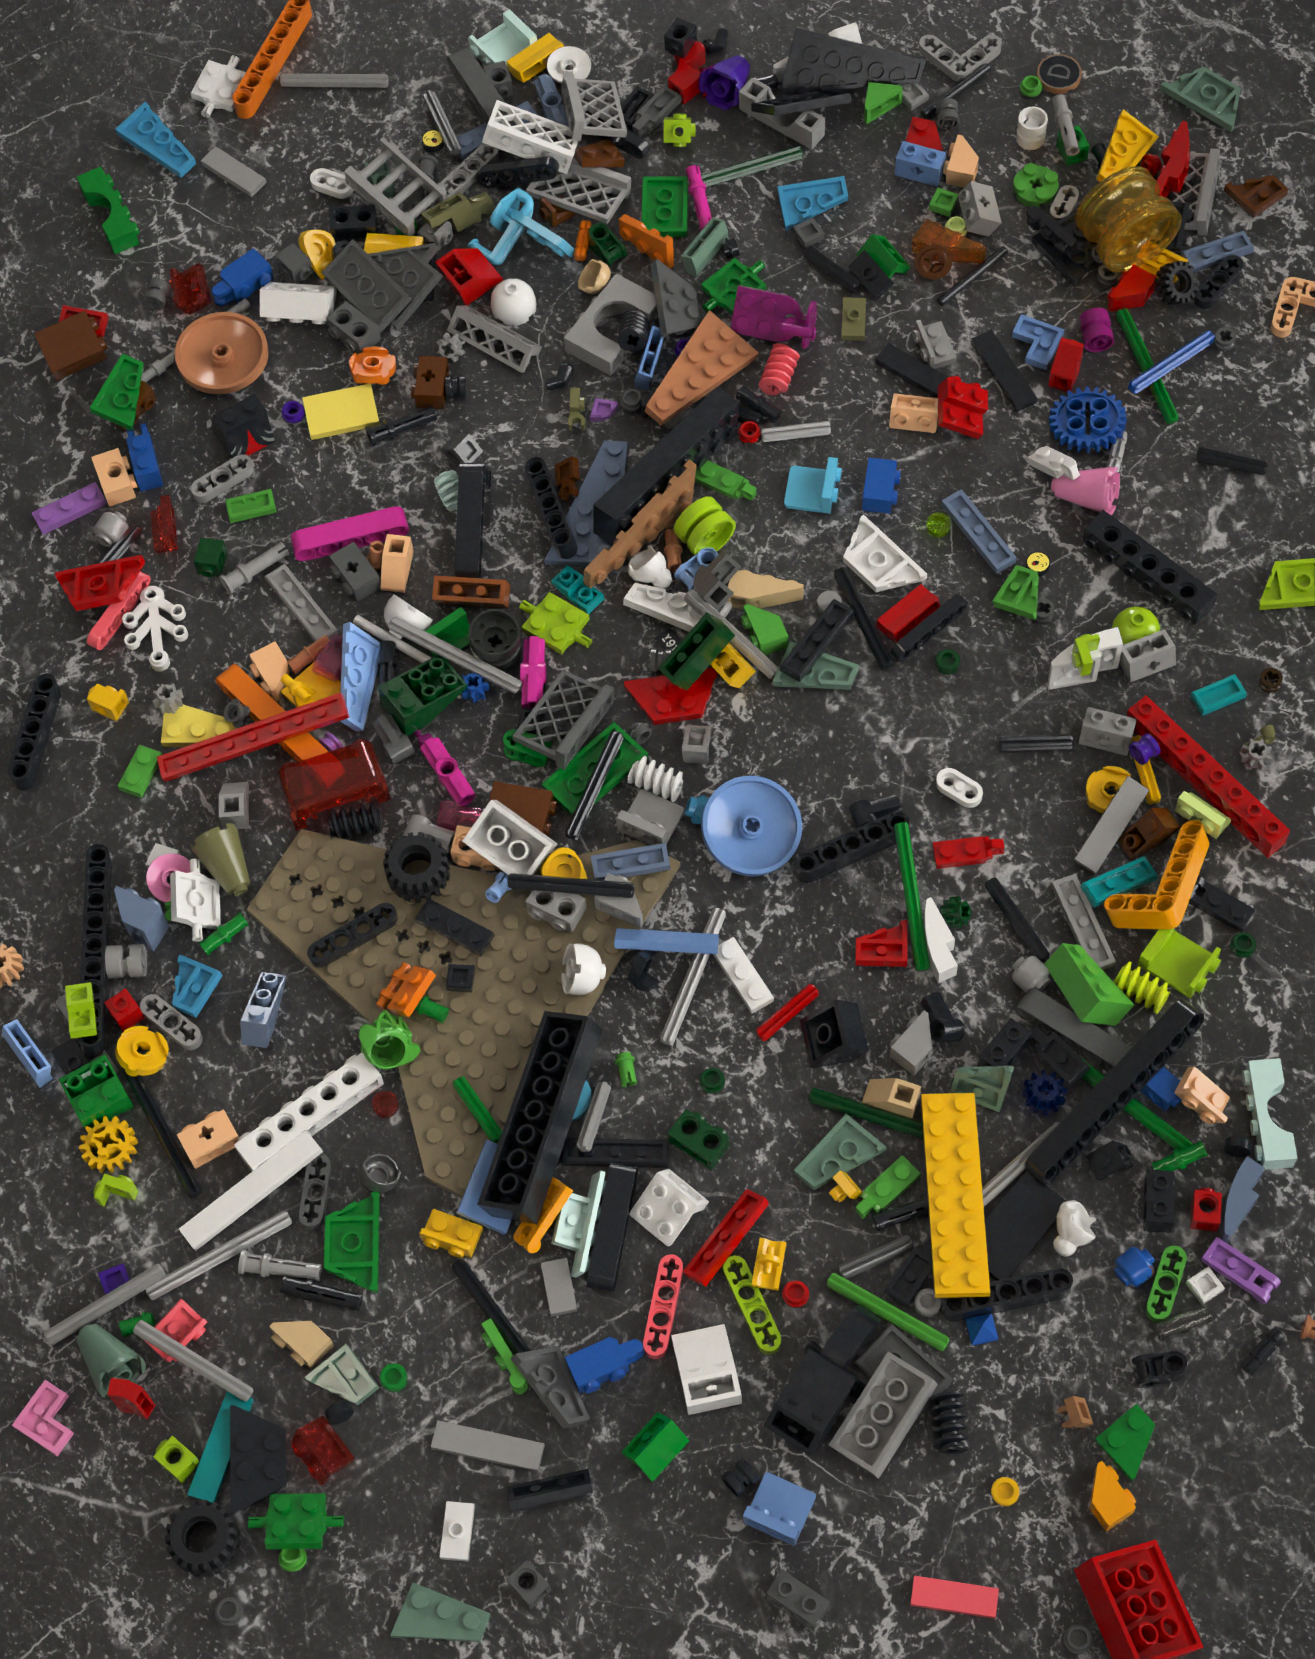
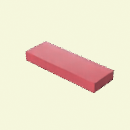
[910,1576,999,1619]

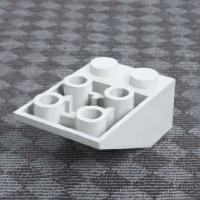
[671,1324,742,1415]

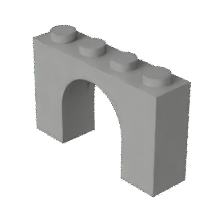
[563,274,658,376]

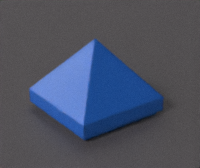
[965,1313,998,1346]

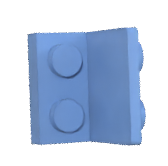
[743,1472,816,1547]

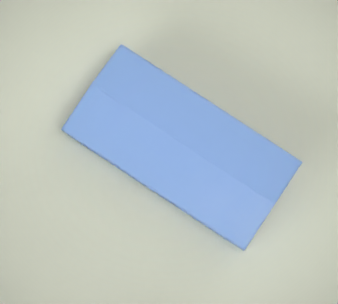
[2,1019,53,1088]

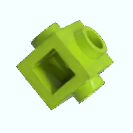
[664,113,696,147]

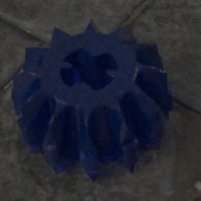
[1022,1069,1068,1116]

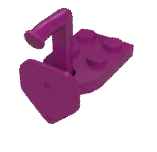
[731,285,817,349]

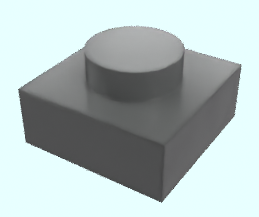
[793,218,824,248]

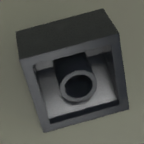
[800,999,869,1068]

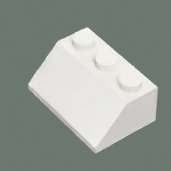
[260,282,337,324]
[462,800,557,875]

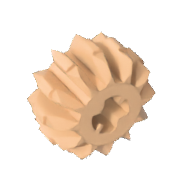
[0,943,24,988]

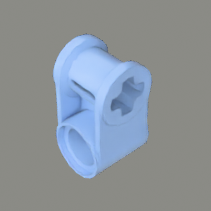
[674,547,718,591]

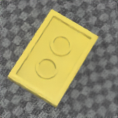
[302,384,380,440]

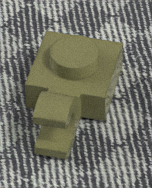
[567,388,586,431]

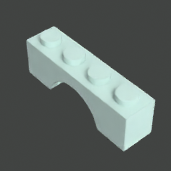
[1242,1058,1297,1170]

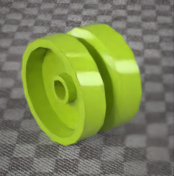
[674,497,736,555]

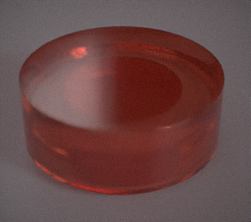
[372,1091,399,1118]

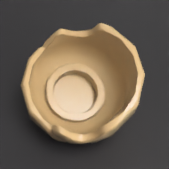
[578,259,611,295]

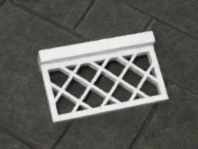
[482,100,578,174]

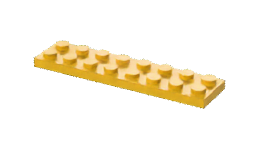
[921,1093,990,1298]

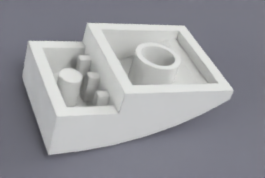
[1047,627,1123,690]

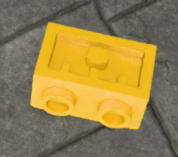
[419,1209,483,1258]

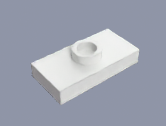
[440,1501,475,1562]

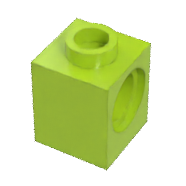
[153,1436,200,1484]

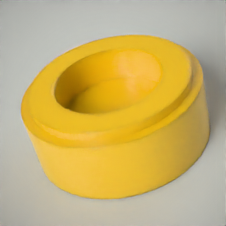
[991,1477,1019,1506]

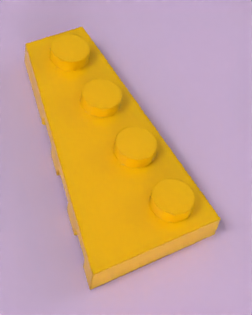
[1096,109,1159,192]

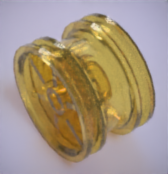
[1075,166,1182,272]

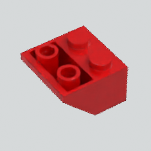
[435,248,503,305]

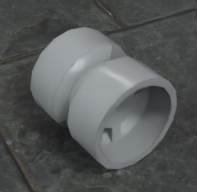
[105,944,147,979]

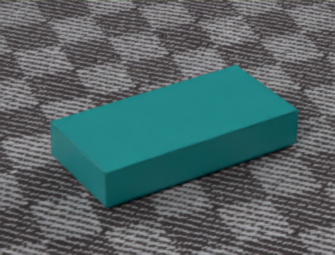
[1190,674,1247,716]

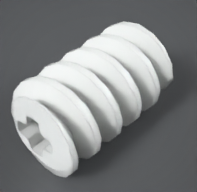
[627,756,683,802]

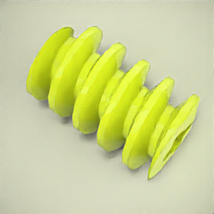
[1114,961,1171,1014]

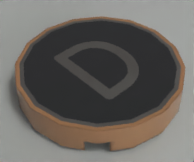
[1037,54,1082,94]

